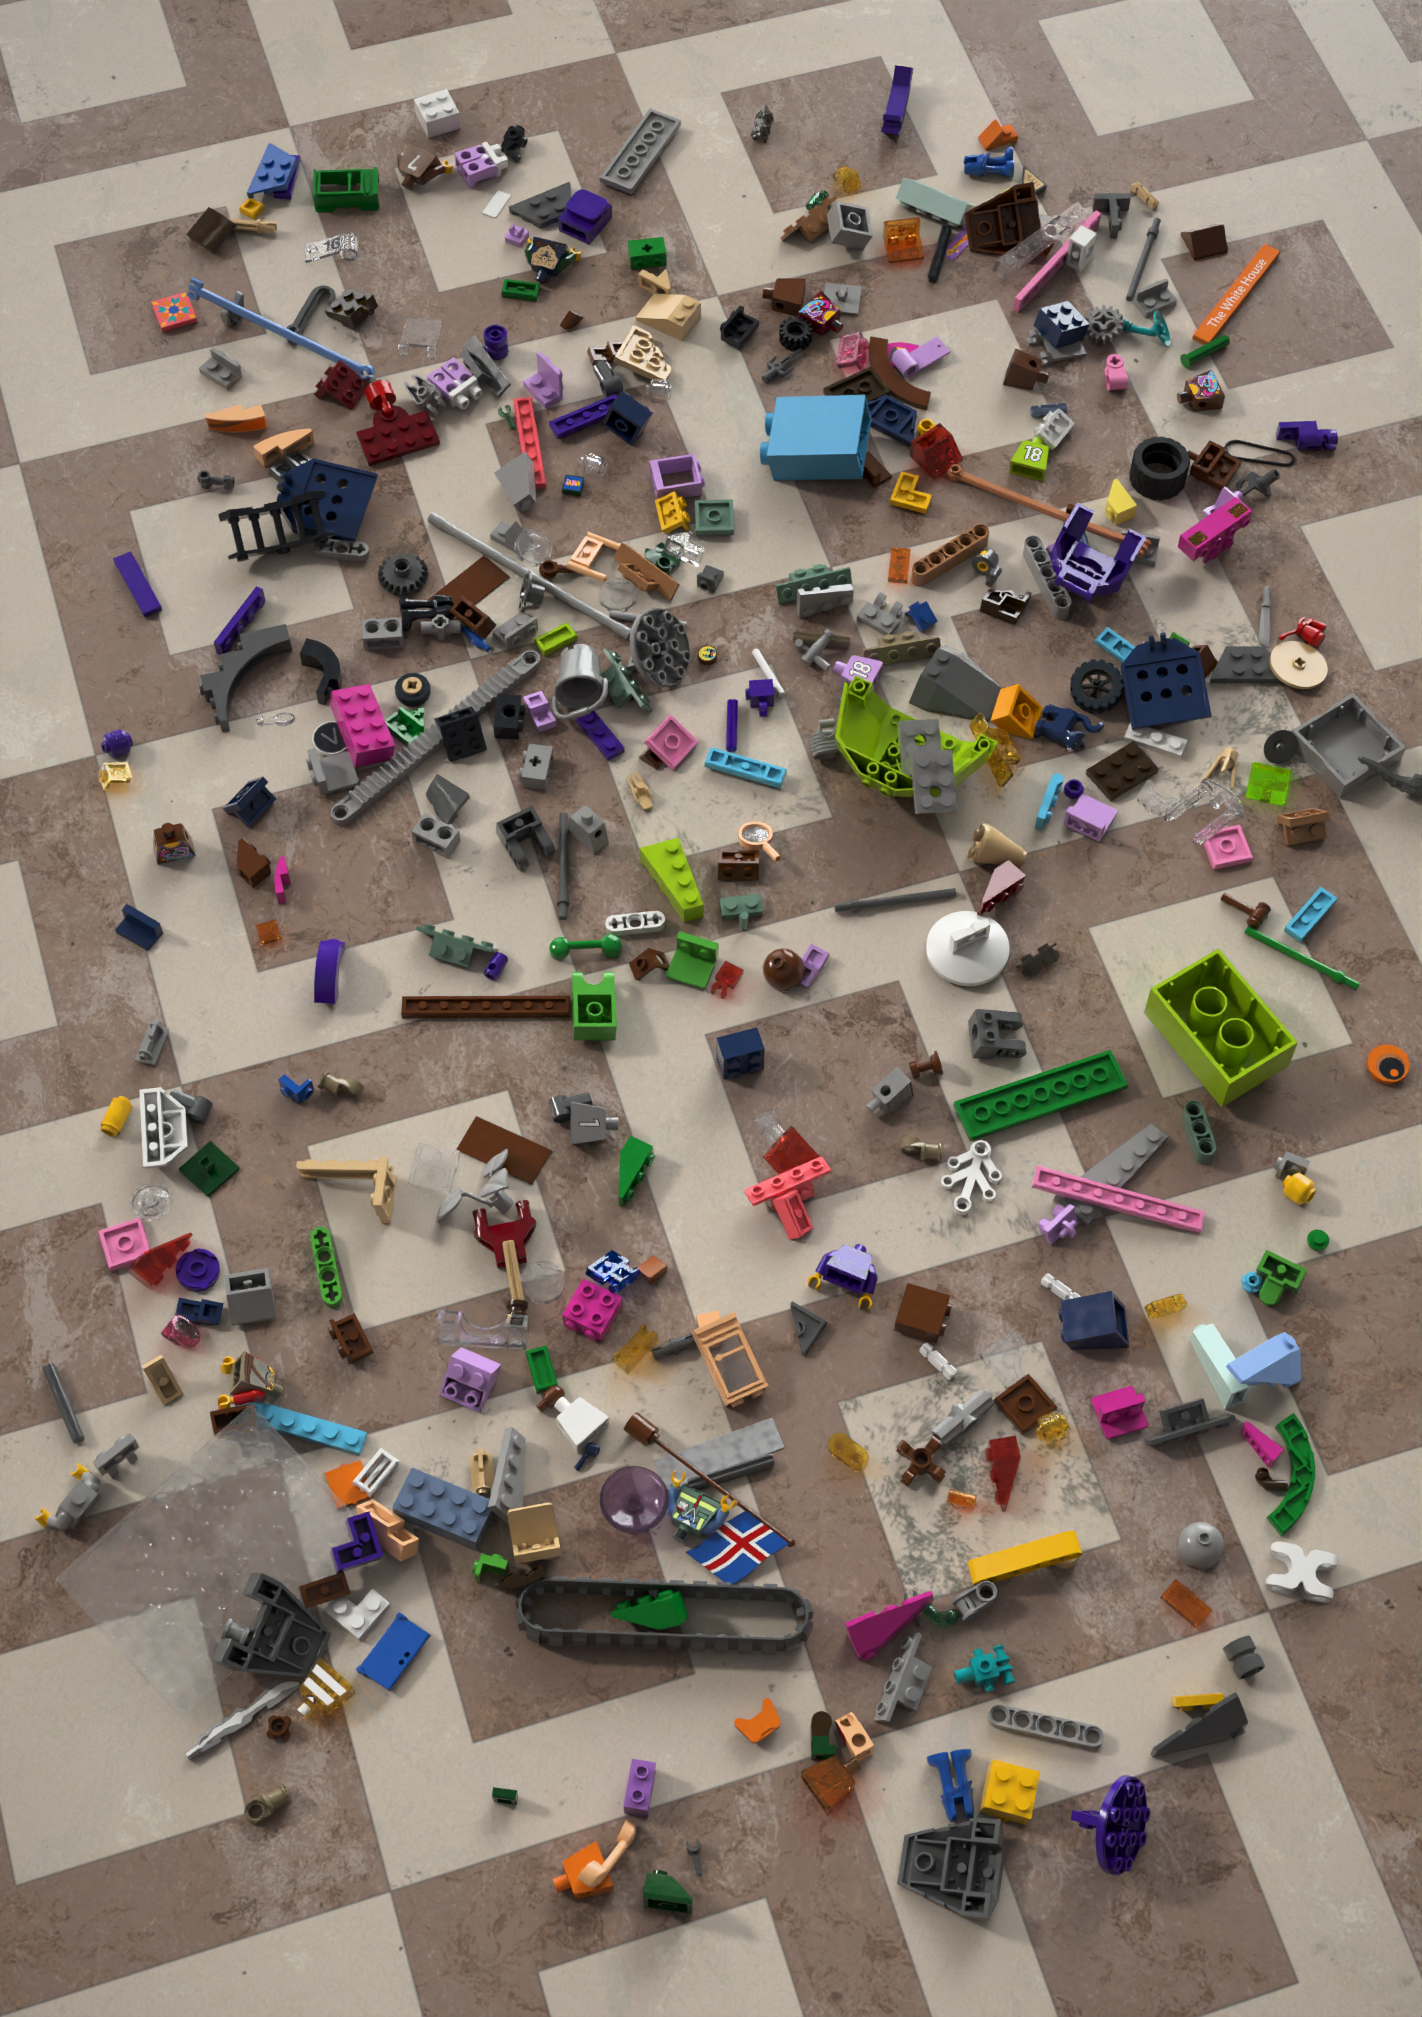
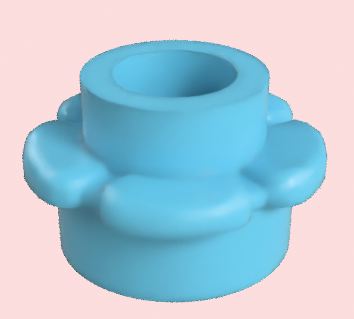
[1241,1272,1263,1293]

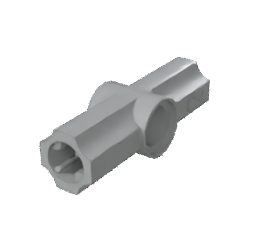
[931,1389,994,1447]

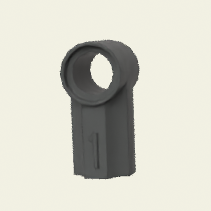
[593,360,623,397]
[169,1090,213,1124]
[548,1092,593,1123]

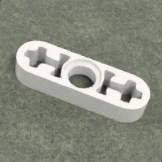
[605,911,665,936]

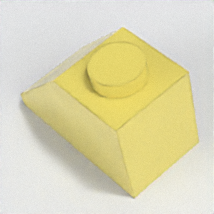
[1105,479,1137,525]

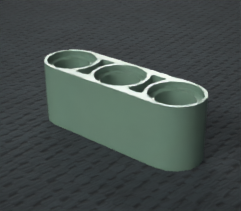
[1181,1100,1217,1164]

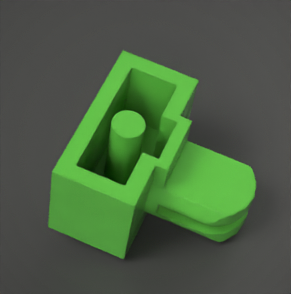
[1256,1250,1307,1307]

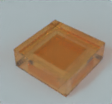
[256,919,282,945]

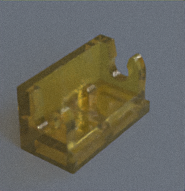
[611,1324,658,1374]

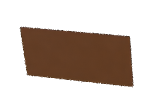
[428,556,510,620]
[456,1116,552,1184]

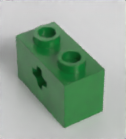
[628,237,667,270]

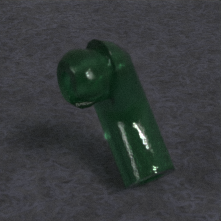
[806,190,829,211]
[923,1604,959,1627]

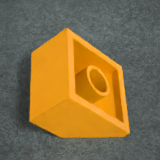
[990,684,1043,739]

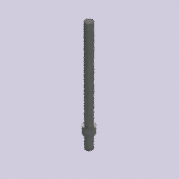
[1126,218,1161,302]
[557,813,569,920]
[834,888,956,912]

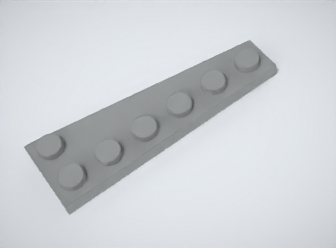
[1053,1124,1168,1227]

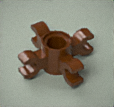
[896,1436,946,1487]

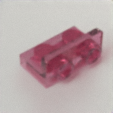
[836,332,869,371]

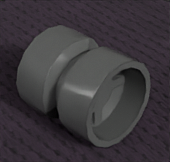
[1223,1635,1266,1680]

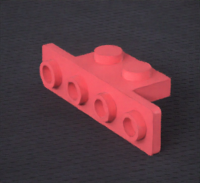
[744,1157,831,1212]

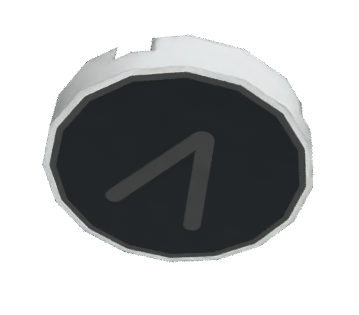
[312,721,348,756]

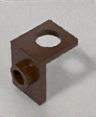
[629,948,669,981]

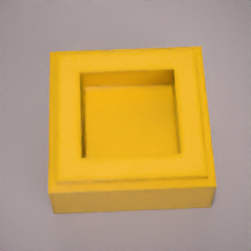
[239,198,265,220]

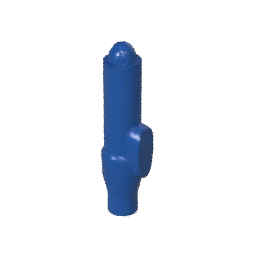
[462,627,491,652]

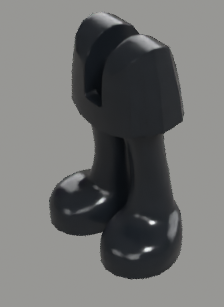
[399,595,455,631]

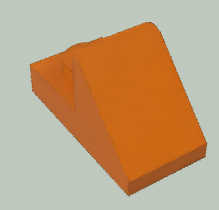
[978,119,1018,151]

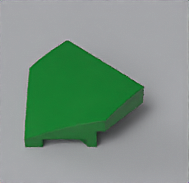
[385,707,424,747]

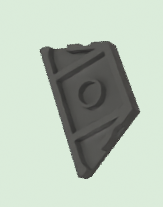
[509,182,571,229]
[1210,646,1283,683]

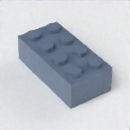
[392,1468,495,1551]

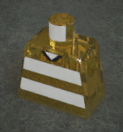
[296,1658,355,1719]

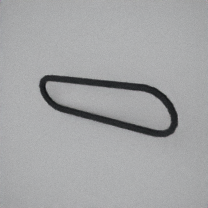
[1225,440,1295,466]

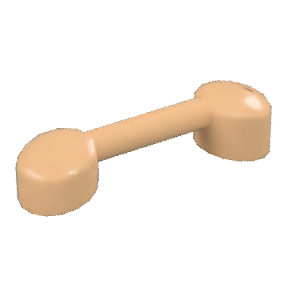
[577,1819,636,1888]

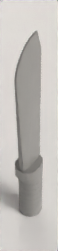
[1259,586,1271,647]

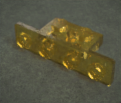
[969,713,1021,787]

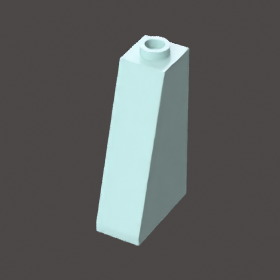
[1189,1324,1252,1410]

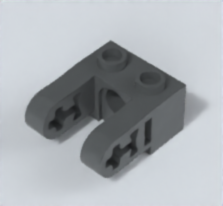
[496,806,556,870]
[968,1009,1027,1059]

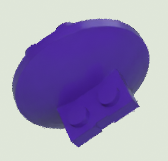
[1071,1775,1151,1876]

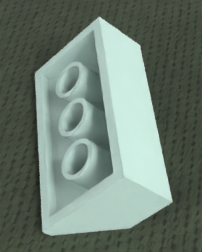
[896,178,976,227]

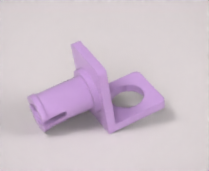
[1203,487,1244,516]

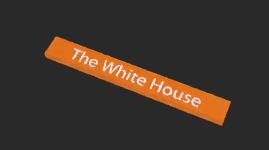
[1192,244,1280,345]

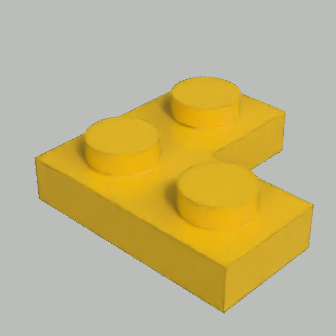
[890,471,932,514]

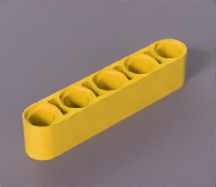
[967,1530,1083,1586]

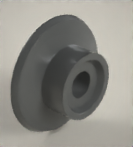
[1264,730,1297,764]

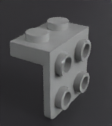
[306,748,359,795]

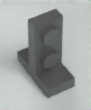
[1092,193,1131,238]

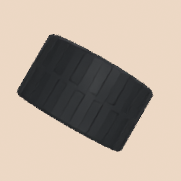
[1129,436,1190,500]

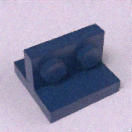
[222,776,276,827]

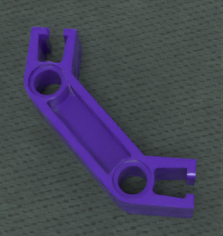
[881,65,914,135]

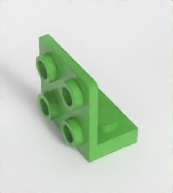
[666,931,719,989]

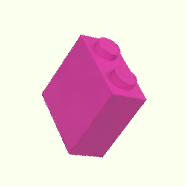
[562,1279,623,1342]

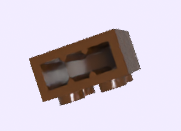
[894,1283,953,1343]

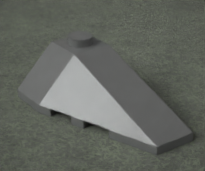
[1150,1692,1248,1758]

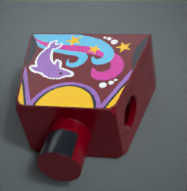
[798,291,843,335]

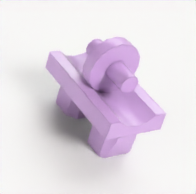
[1038,1204,1078,1245]

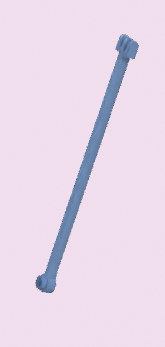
[186,278,375,381]

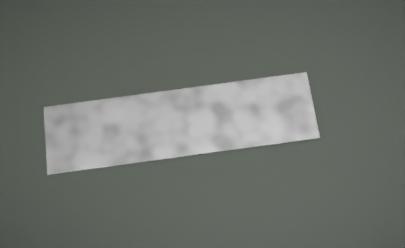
[654,1418,784,1491]

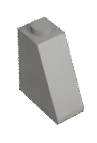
[494,452,536,513]

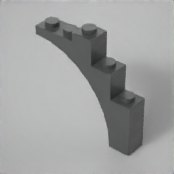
[198,624,292,732]

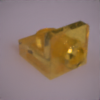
[98,762,132,790]

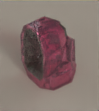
[160,1314,201,1348]

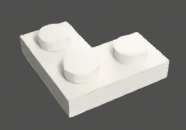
[324,1589,391,1641]

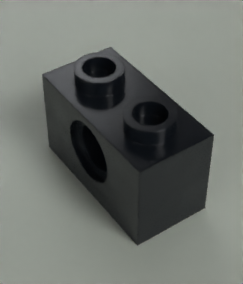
[494,694,526,740]

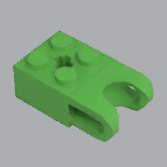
[571,972,617,1040]

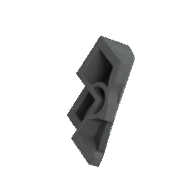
[426,774,470,824]

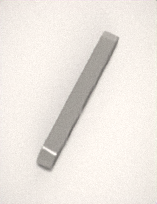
[988,1704,1104,1749]

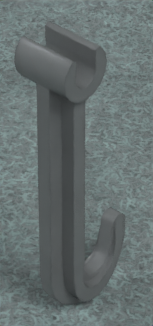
[287,285,336,344]

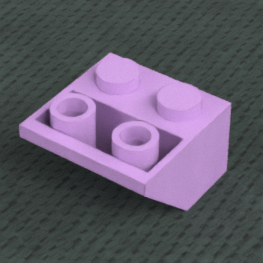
[440,1347,501,1413]

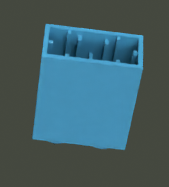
[760,395,871,480]

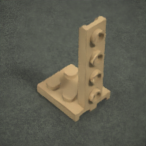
[296,1157,397,1224]

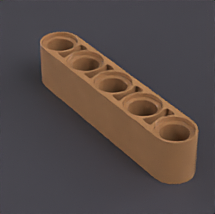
[911,524,990,586]

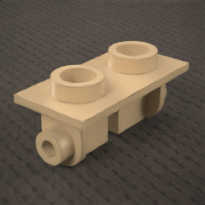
[469,1449,494,1498]

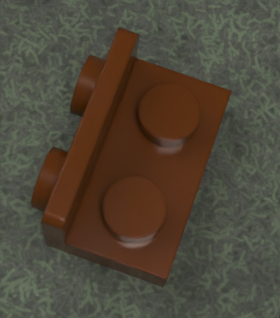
[718,850,759,881]

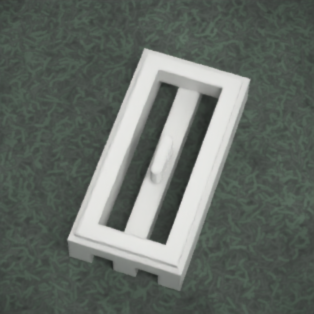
[352,1448,399,1498]

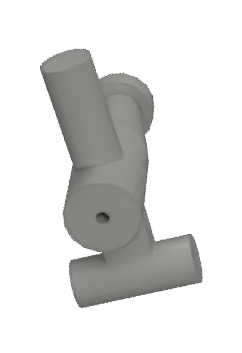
[795,629,835,671]

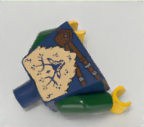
[524,236,581,283]

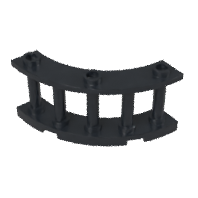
[218,490,335,562]

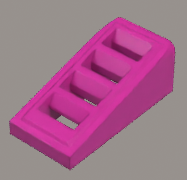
[1240,1421,1283,1469]

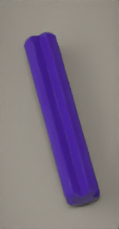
[726,699,738,752]

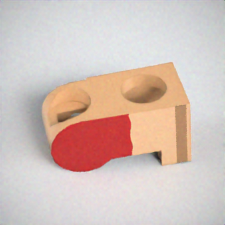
[834,1712,874,1763]

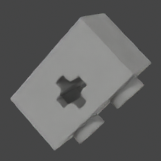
[519,744,554,791]

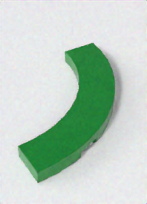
[1267,1413,1315,1536]

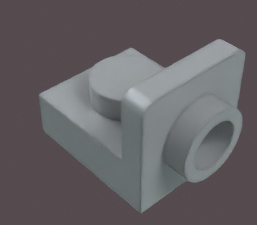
[1274,1151,1310,1179]

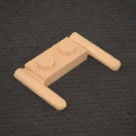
[566,532,621,582]

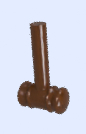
[1221,893,1271,929]

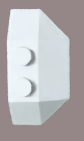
[139,1087,188,1169]

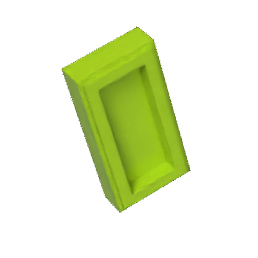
[534,622,578,657]

